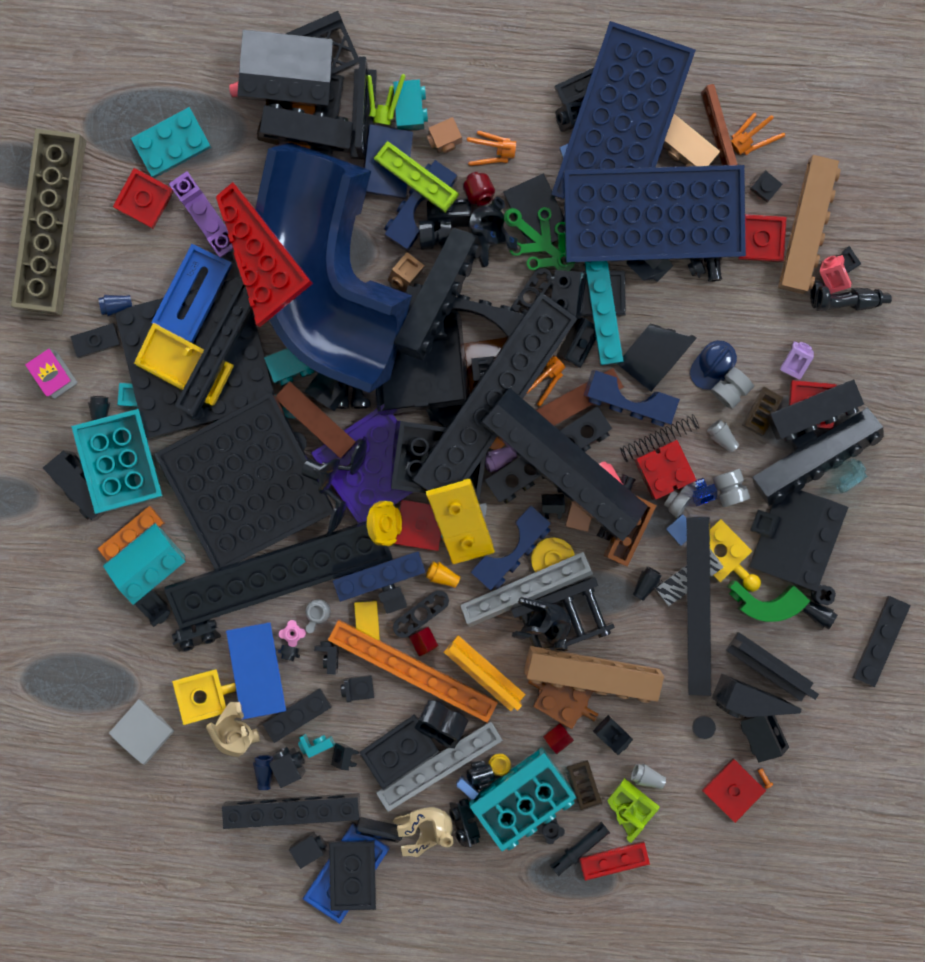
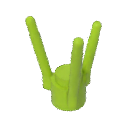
[367,74,405,125]

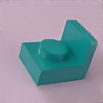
[298,734,335,758]

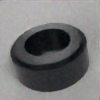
[692,716,716,739]

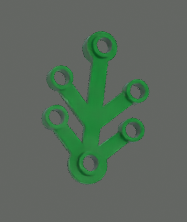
[504,207,575,271]

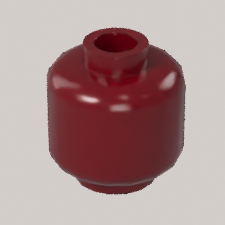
[463,172,495,207]

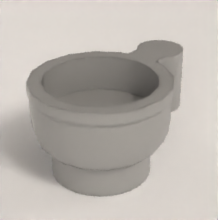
[664,485,696,518]
[305,599,331,633]

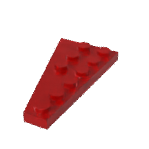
[216,182,313,327]

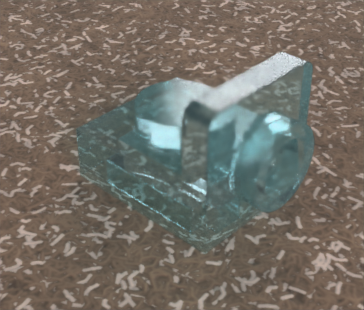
[836,459,868,493]

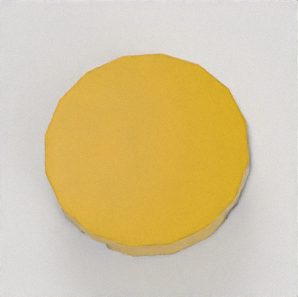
[367,501,402,546]
[531,537,575,573]

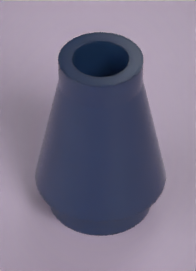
[98,295,132,316]
[253,755,273,790]

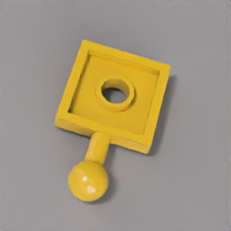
[710,519,761,592]
[172,669,236,725]

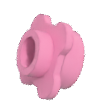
[279,620,306,647]

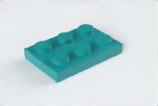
[131,107,212,178]

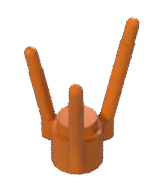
[731,113,785,156]
[467,131,516,166]
[527,355,565,406]

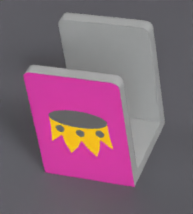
[25,348,78,399]

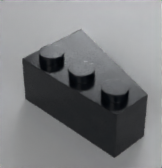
[43,450,106,520]

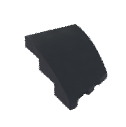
[618,323,697,392]

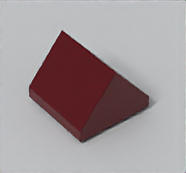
[409,626,439,656]
[543,723,574,754]

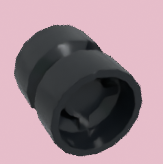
[419,219,451,250]

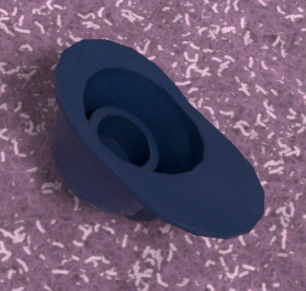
[690,340,737,390]

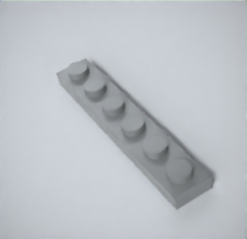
[460,552,593,627]
[376,721,503,812]

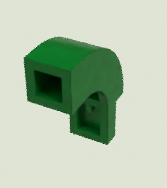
[727,580,810,622]

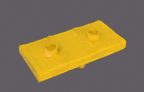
[134,323,234,405]
[426,479,495,564]

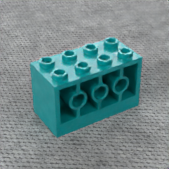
[470,747,576,851]

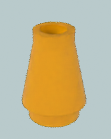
[425,561,460,588]

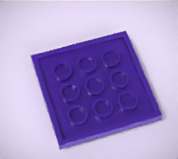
[311,404,413,523]

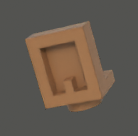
[388,253,425,293]

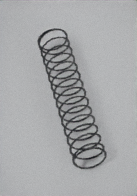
[620,414,700,462]

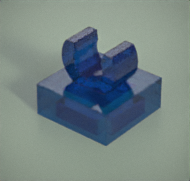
[693,478,718,507]

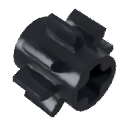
[467,761,494,790]

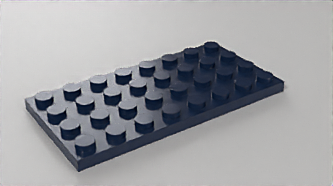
[551,21,696,200]
[563,165,746,262]

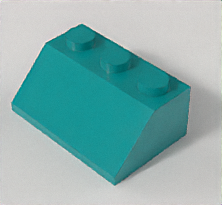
[103,523,185,605]

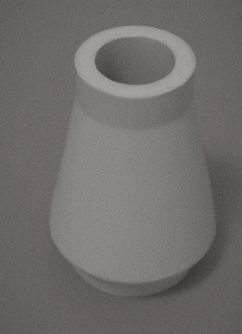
[707,420,739,453]
[631,763,666,789]

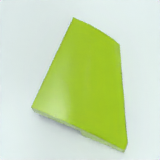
[607,778,660,843]

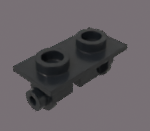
[172,619,221,652]
[449,798,481,847]

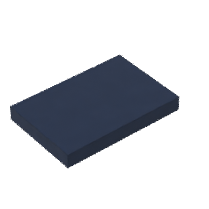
[364,124,413,199]

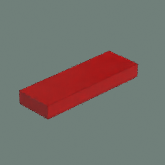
[579,841,650,881]

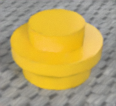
[488,753,511,776]

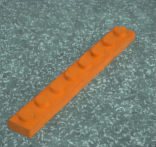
[328,619,498,723]

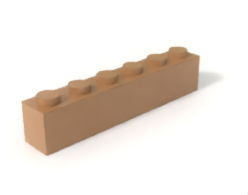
[778,155,841,294]
[524,646,664,703]

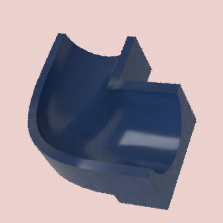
[255,143,412,393]

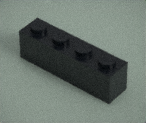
[259,104,353,153]
[766,379,865,442]

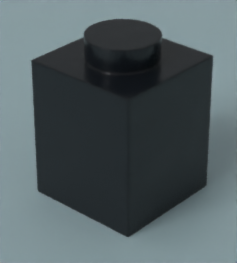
[289,832,326,869]

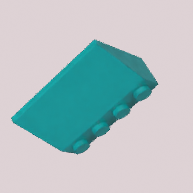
[71,409,163,514]

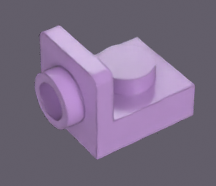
[780,341,814,380]

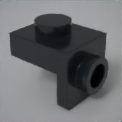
[378,584,407,614]
[134,589,171,627]
[593,715,633,755]

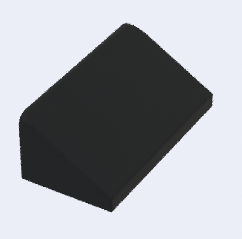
[427,199,472,227]
[557,318,596,368]
[355,817,402,843]

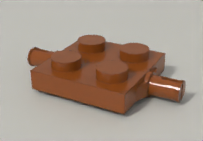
[528,681,599,729]

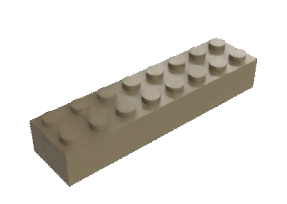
[11,128,86,316]

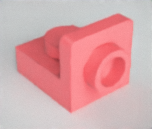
[820,255,852,294]

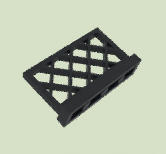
[286,11,359,76]
[350,56,377,160]
[726,632,819,701]

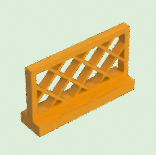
[444,635,526,711]

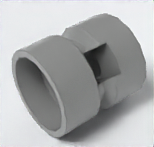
[711,367,754,410]
[713,469,750,507]

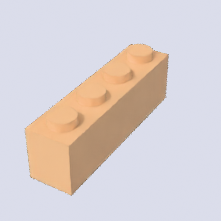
[663,114,720,167]

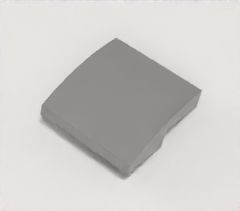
[109,699,174,765]

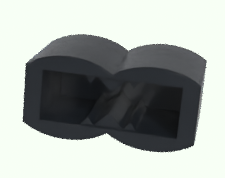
[414,700,468,749]

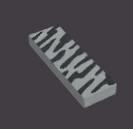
[655,549,724,606]

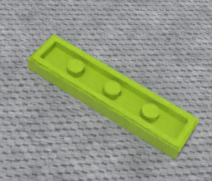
[374,141,459,213]

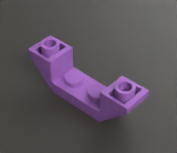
[169,171,233,258]

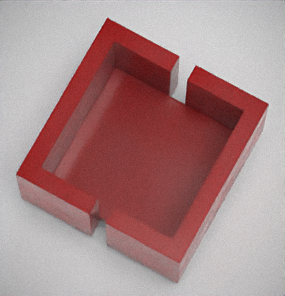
[634,440,697,500]

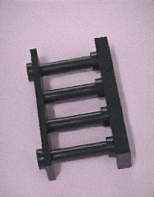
[511,577,615,650]

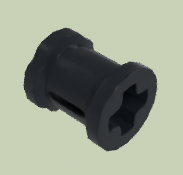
[811,585,836,605]

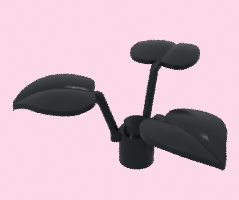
[301,436,367,537]

